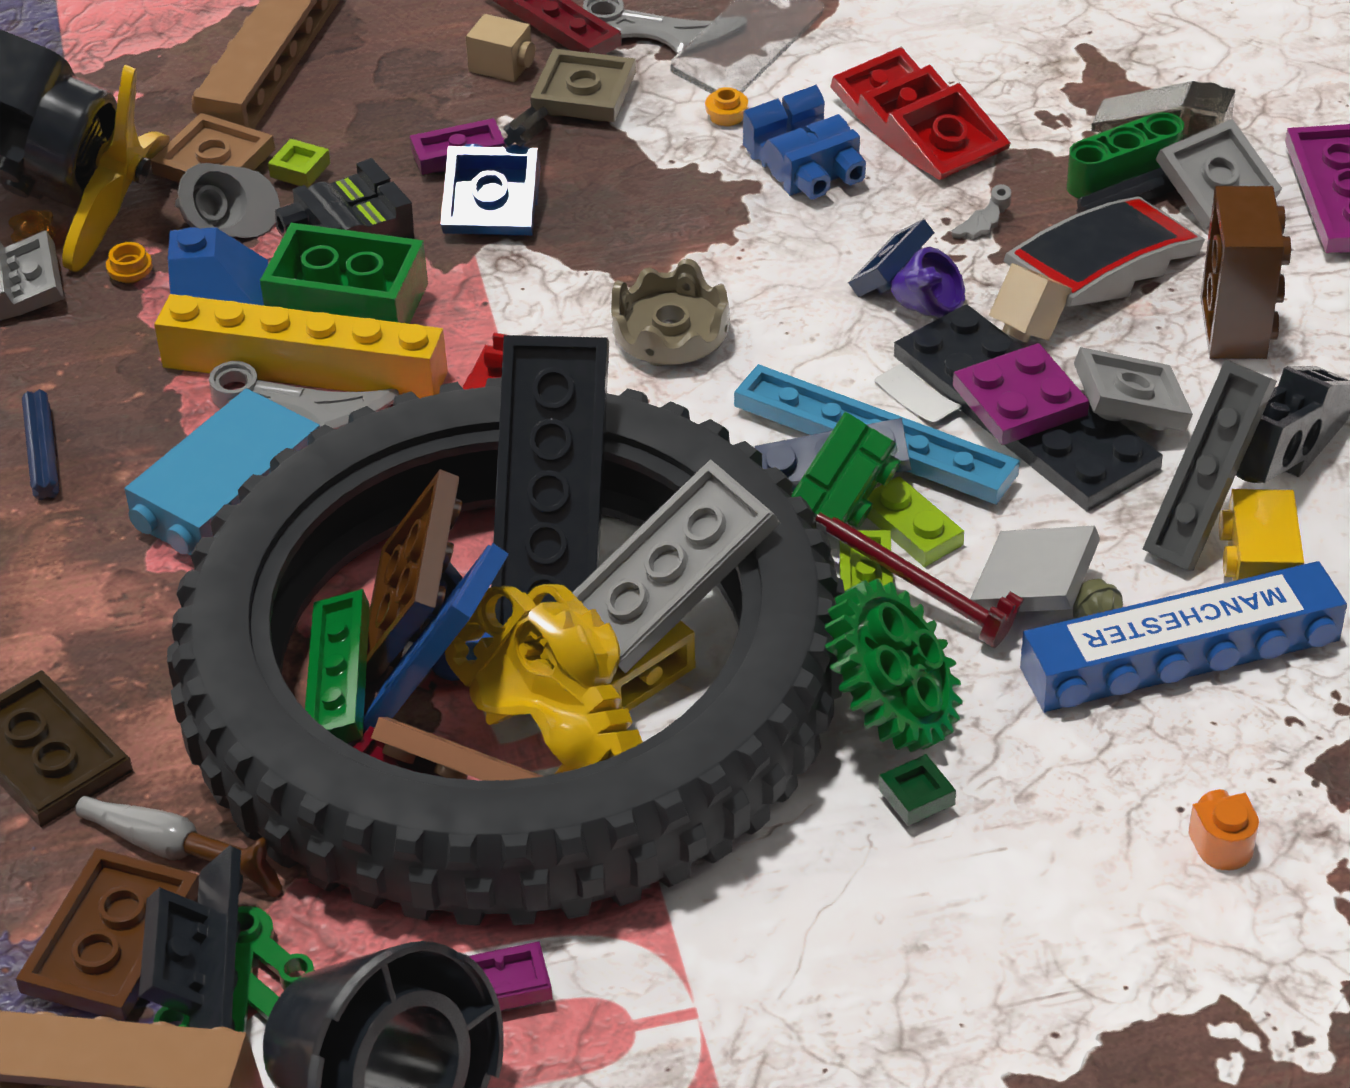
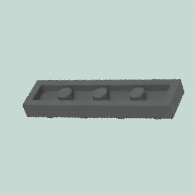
[1142,359,1277,571]

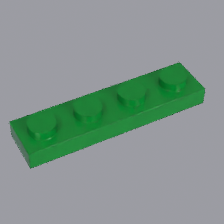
[305,589,370,744]

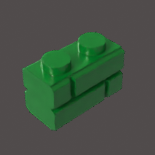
[792,412,901,529]

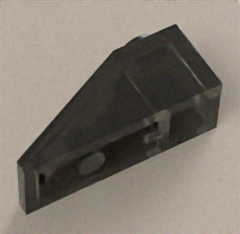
[1091,81,1236,140]

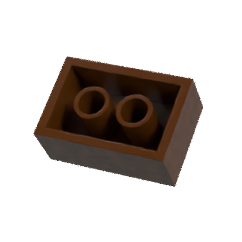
[1200,186,1291,359]

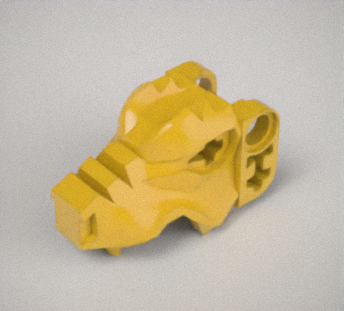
[445,584,643,774]

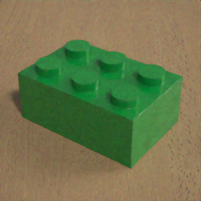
[260,223,428,324]

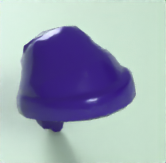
[891,246,966,318]

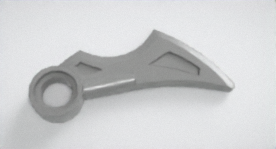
[583,0,746,55]
[209,361,399,429]

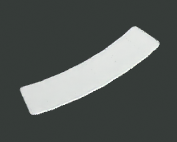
[874,364,962,422]

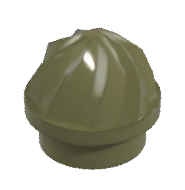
[1072,579,1123,619]

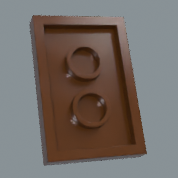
[16,848,199,1022]

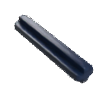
[22,389,60,500]

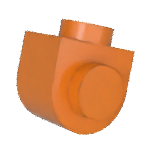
[1188,789,1259,870]

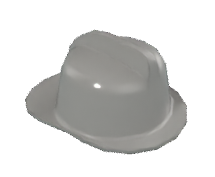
[175,163,280,238]

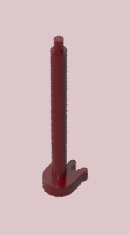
[815,512,1024,648]

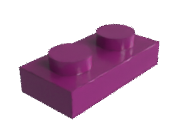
[410,118,506,175]

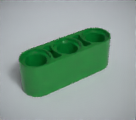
[1066,112,1184,198]

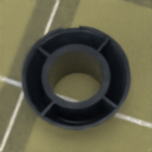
[263,941,504,1088]

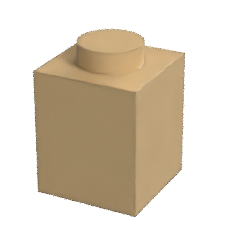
[466,14,535,82]
[989,263,1072,343]

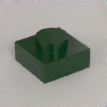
[878,754,956,826]

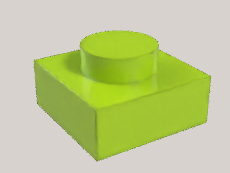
[268,139,330,188]

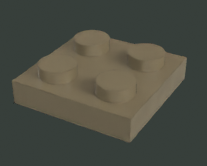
[530,48,636,122]

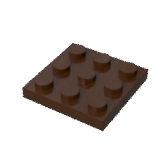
[366,470,462,683]

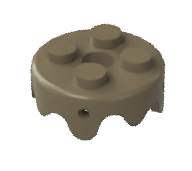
[611,258,730,366]

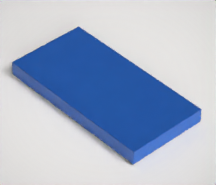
[363,543,509,735]

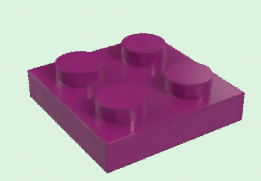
[953,343,1089,445]

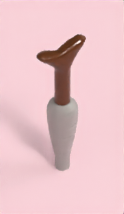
[76,796,282,898]

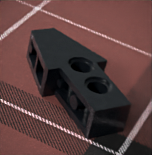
[1236,366,1350,483]

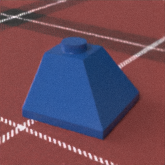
[168,227,269,306]

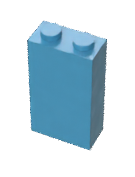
[124,388,320,556]

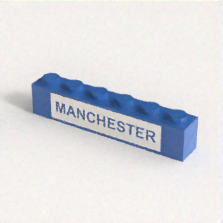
[1020,561,1347,713]

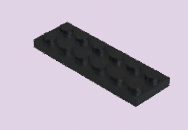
[894,304,1163,512]
[491,335,609,637]

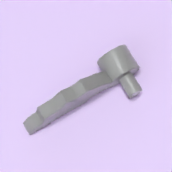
[952,184,1011,240]

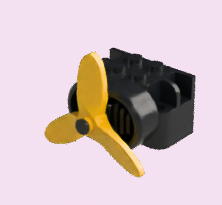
[0,29,170,272]

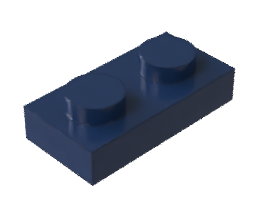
[848,219,935,297]

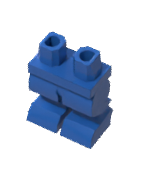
[743,84,866,200]

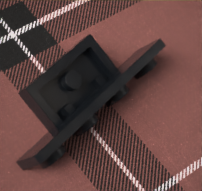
[139,845,243,1030]

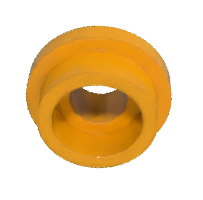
[705,87,748,126]
[106,242,153,283]

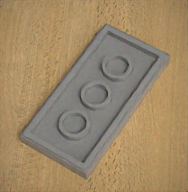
[572,459,780,674]

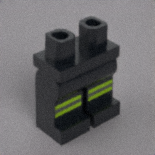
[275,158,415,239]

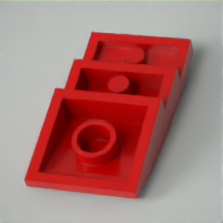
[830,46,1011,180]

